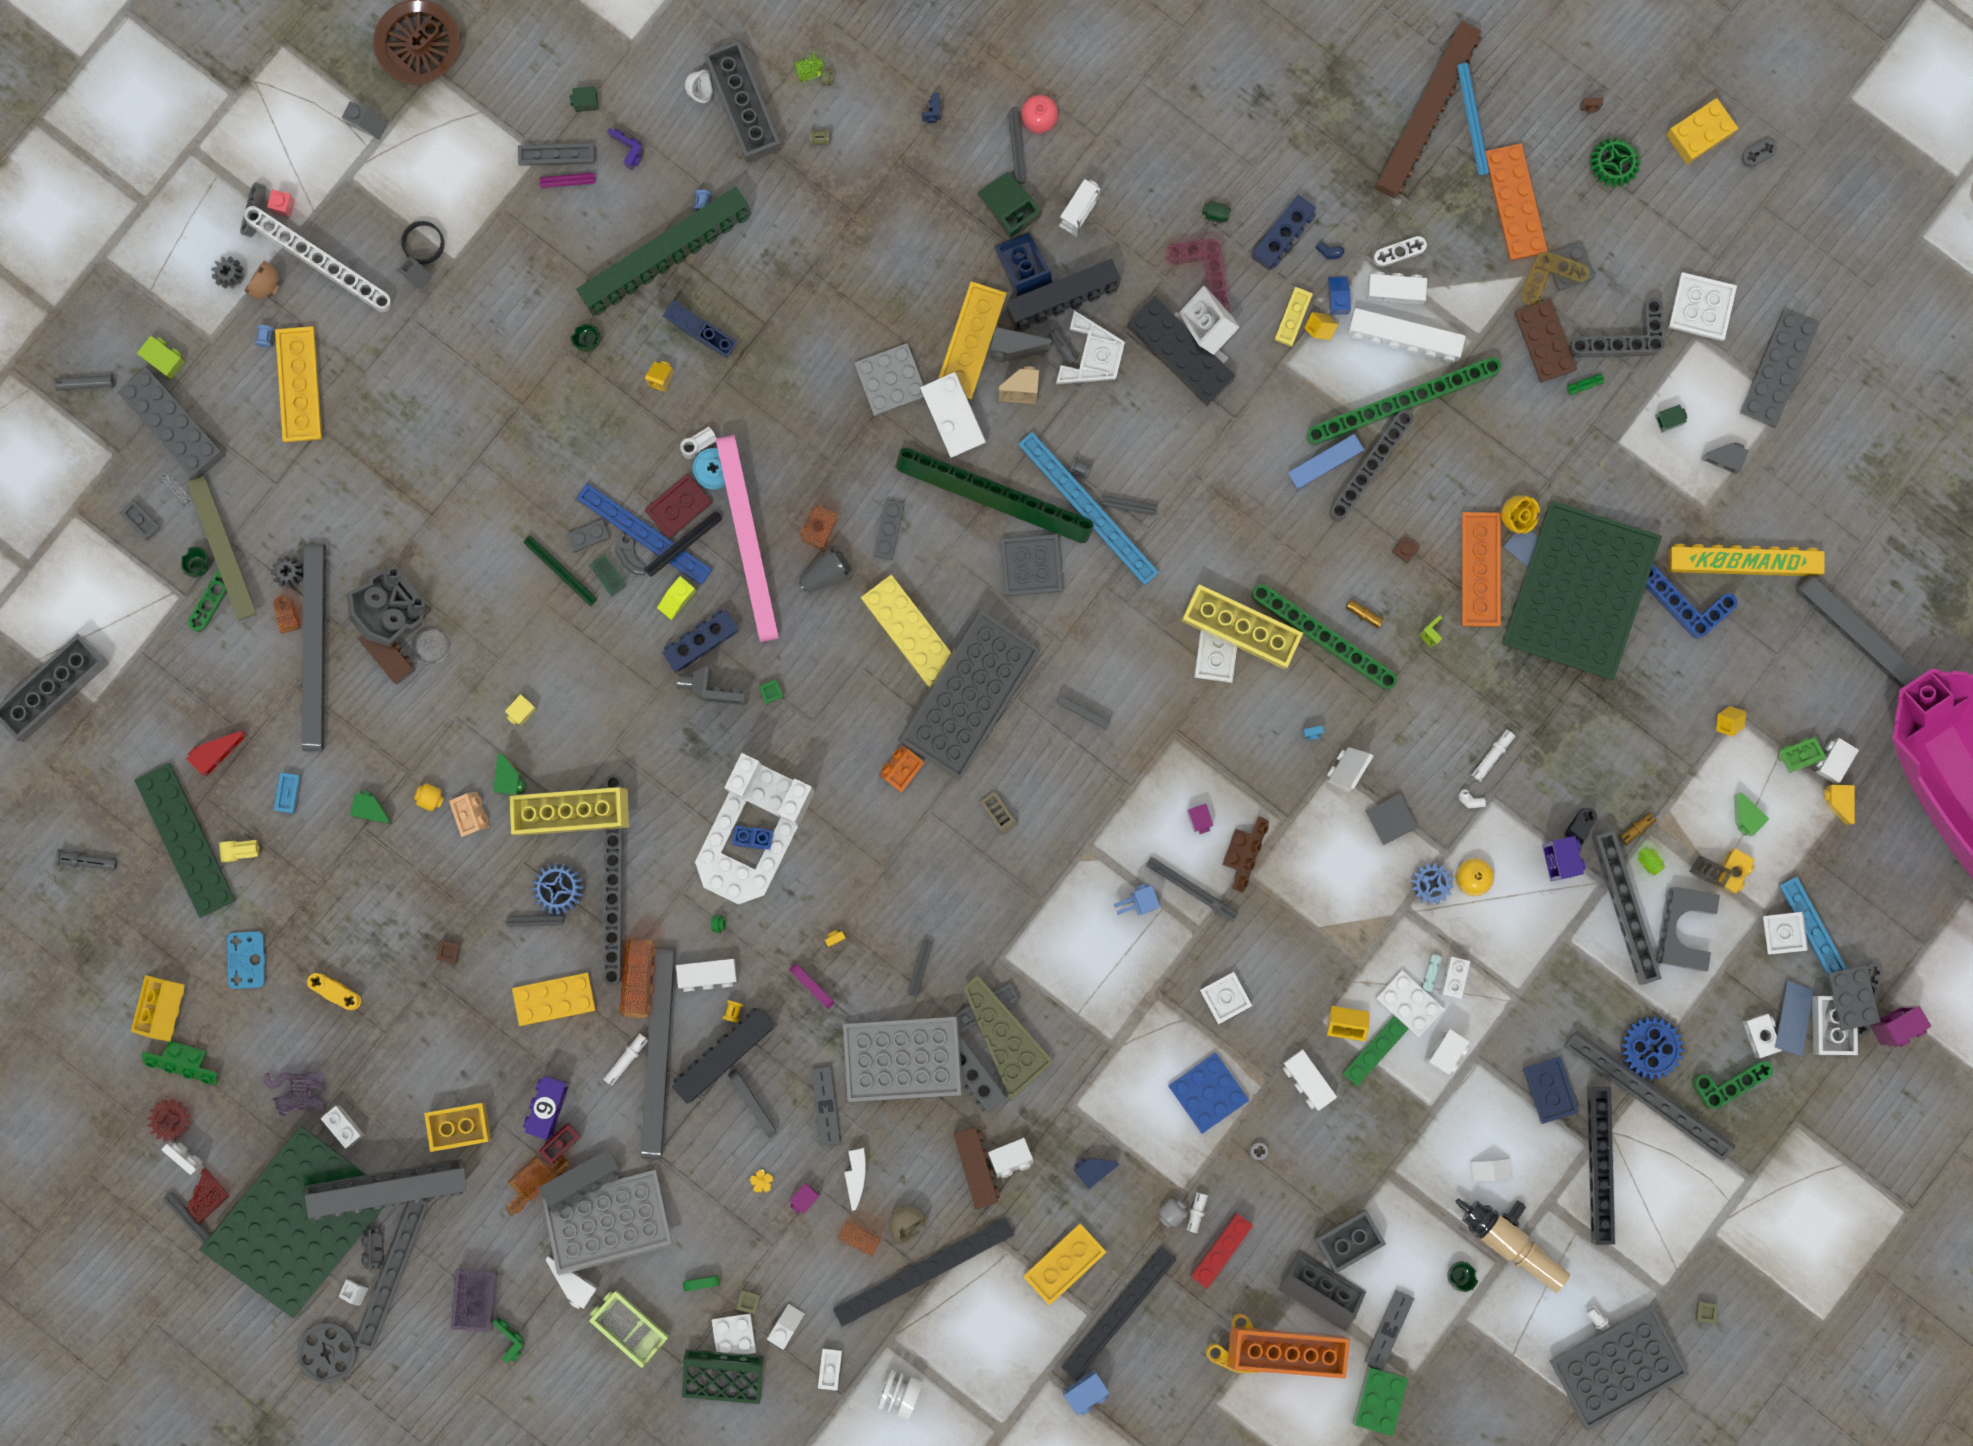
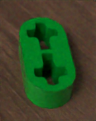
[682,1275,720,1291]

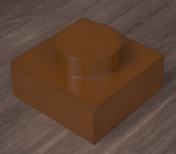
[1580,97,1603,113]
[1393,537,1419,564]
[436,941,460,963]

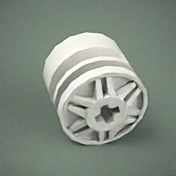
[878,1370,923,1420]

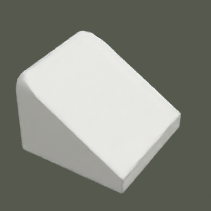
[338,1278,368,1306]

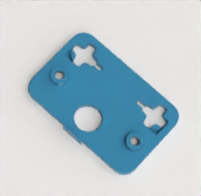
[227,932,266,989]

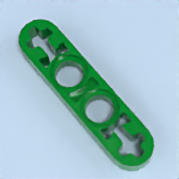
[188,569,227,632]

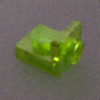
[794,53,823,83]

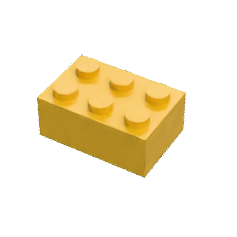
[1666,98,1739,165]
[424,1103,492,1152]

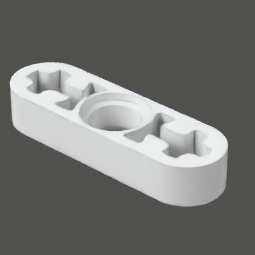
[1373,236,1427,268]

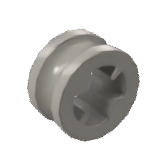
[1250,1143,1268,1160]

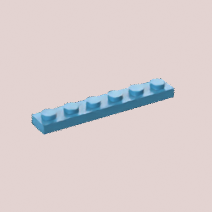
[1778,876,1847,975]

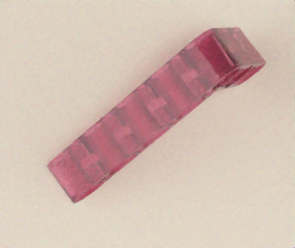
[1165,239,1230,313]

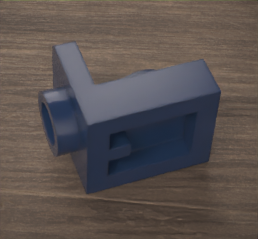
[922,93,941,123]

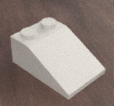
[1179,286,1239,355]
[1327,747,1373,793]

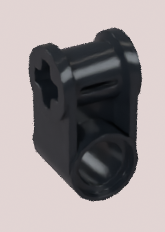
[1564,808,1597,845]

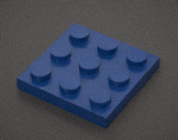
[1168,1052,1249,1134]

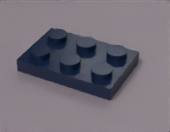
[1523,1056,1579,1124]

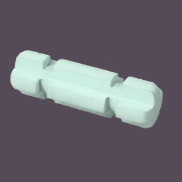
[1422,954,1442,992]

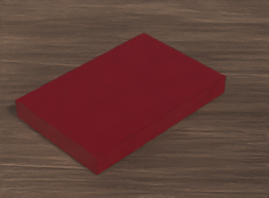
[645,473,713,540]

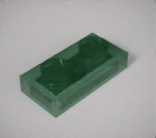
[589,554,627,596]

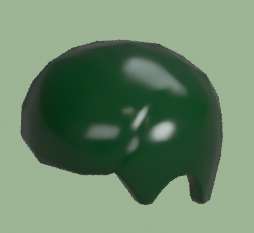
[570,324,601,353]
[181,546,210,578]
[1447,1261,1478,1292]

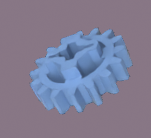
[1411,863,1454,905]

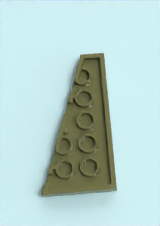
[963,975,1054,1100]

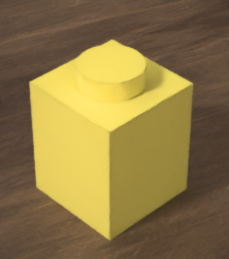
[505,694,537,726]

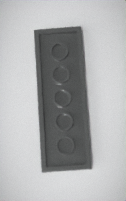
[1740,309,1819,428]

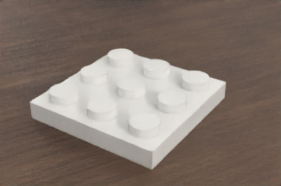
[1668,272,1737,341]

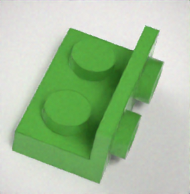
[1778,737,1826,774]

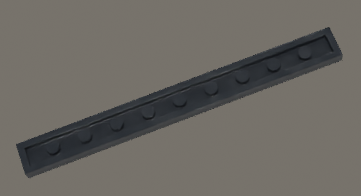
[833,1217,1015,1327]

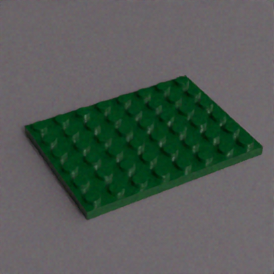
[1503,501,1662,681]
[199,1125,386,1319]

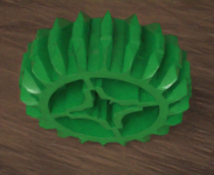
[1589,137,1641,188]

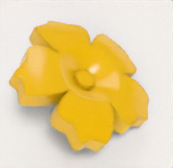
[749,1169,774,1193]

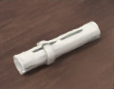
[1471,729,1516,782]
[603,1033,649,1086]

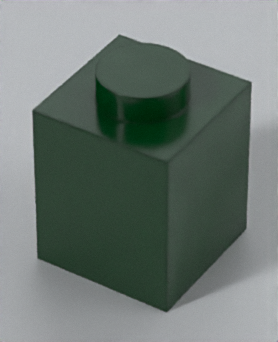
[570,86,599,112]
[1655,404,1687,433]

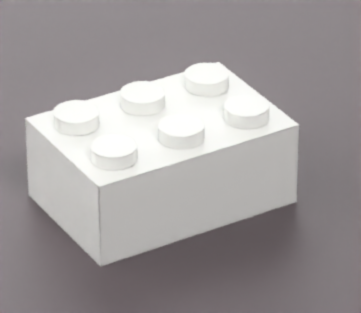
[1812,996,1858,1055]

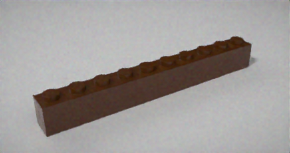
[1375,20,1482,199]

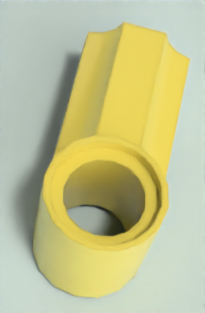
[219,840,260,862]

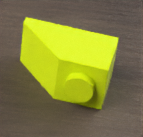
[657,576,697,620]

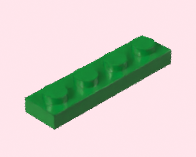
[1342,1016,1408,1087]

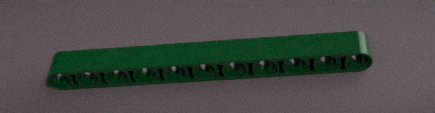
[895,448,1094,543]

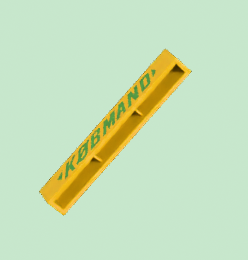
[1667,544,1825,577]

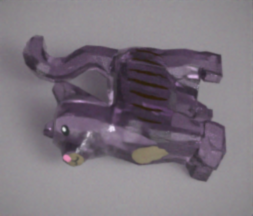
[263,1072,325,1116]

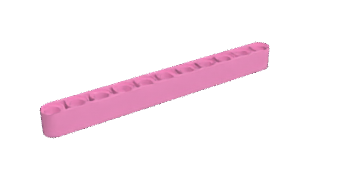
[716,435,779,643]

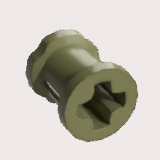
[810,129,830,146]

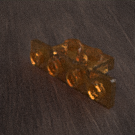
[506,1155,569,1216]

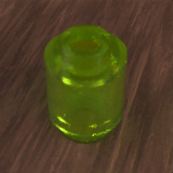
[1637,847,1666,876]

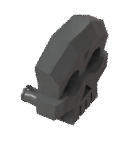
[347,567,426,647]

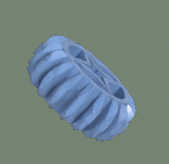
[531,862,584,915]

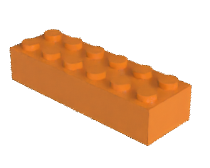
[1227,1326,1350,1379]

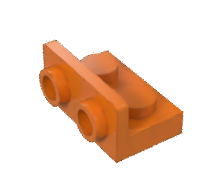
[879,746,925,793]

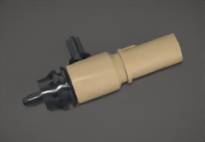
[1455,1198,1570,1293]

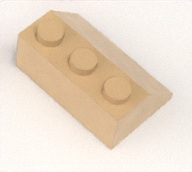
[998,366,1039,404]

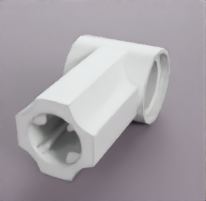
[680,427,716,459]

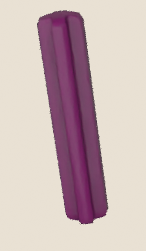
[539,173,596,188]

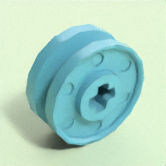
[693,448,726,490]

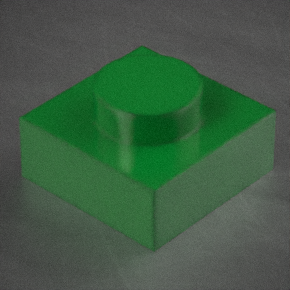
[758,679,784,705]

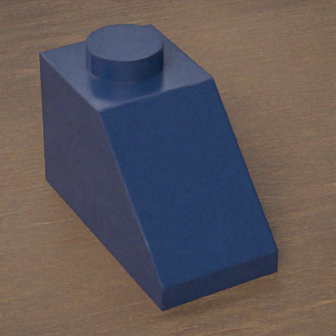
[1074,1157,1119,1189]

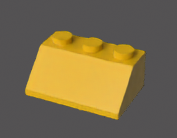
[131,975,185,1041]

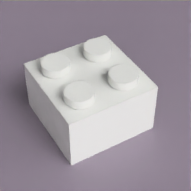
[1424,1029,1470,1075]

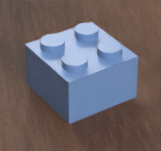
[1062,1369,1109,1416]

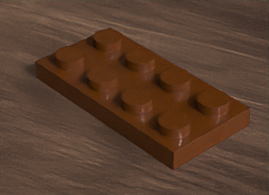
[1514,299,1577,383]

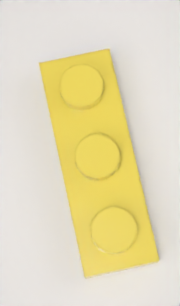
[1274,287,1313,347]

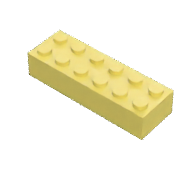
[861,575,951,688]
[1181,584,1303,669]
[510,787,629,836]

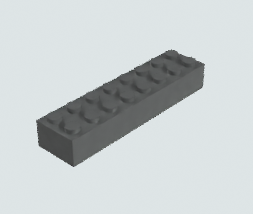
[304,1159,467,1220]

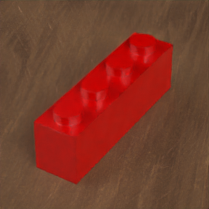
[1190,1213,1254,1288]

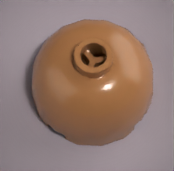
[244,260,280,299]

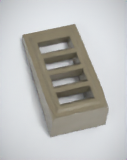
[979,791,1018,835]

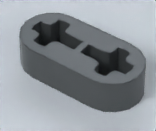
[1742,140,1777,167]

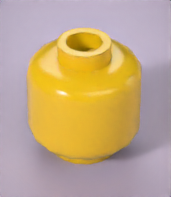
[413,783,444,811]

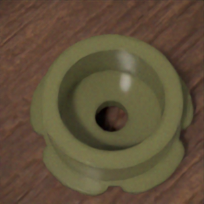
[821,68,834,87]

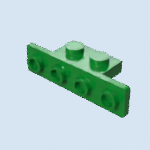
[142,1041,218,1085]

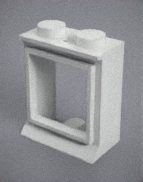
[1059,179,1101,237]

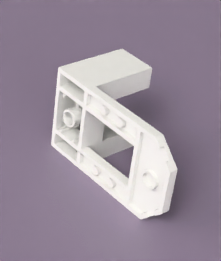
[695,753,815,905]

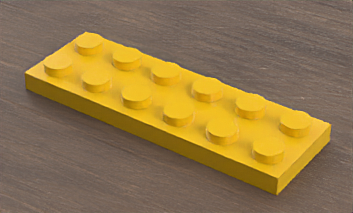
[938,281,1007,401]
[275,326,322,443]

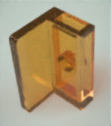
[838,1221,881,1256]

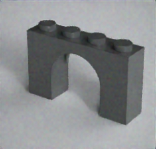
[1656,887,1720,972]

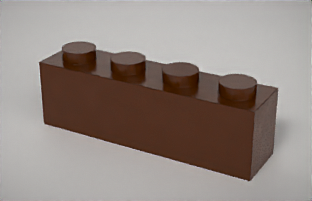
[953,1127,1000,1209]

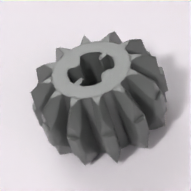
[211,256,244,289]
[271,556,304,589]

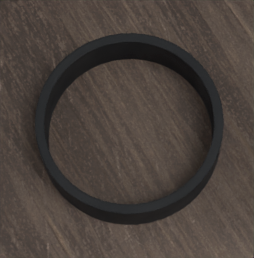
[401,221,445,264]

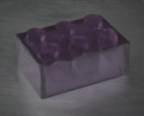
[450,1268,498,1332]

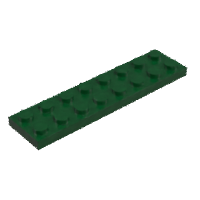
[134,763,236,918]

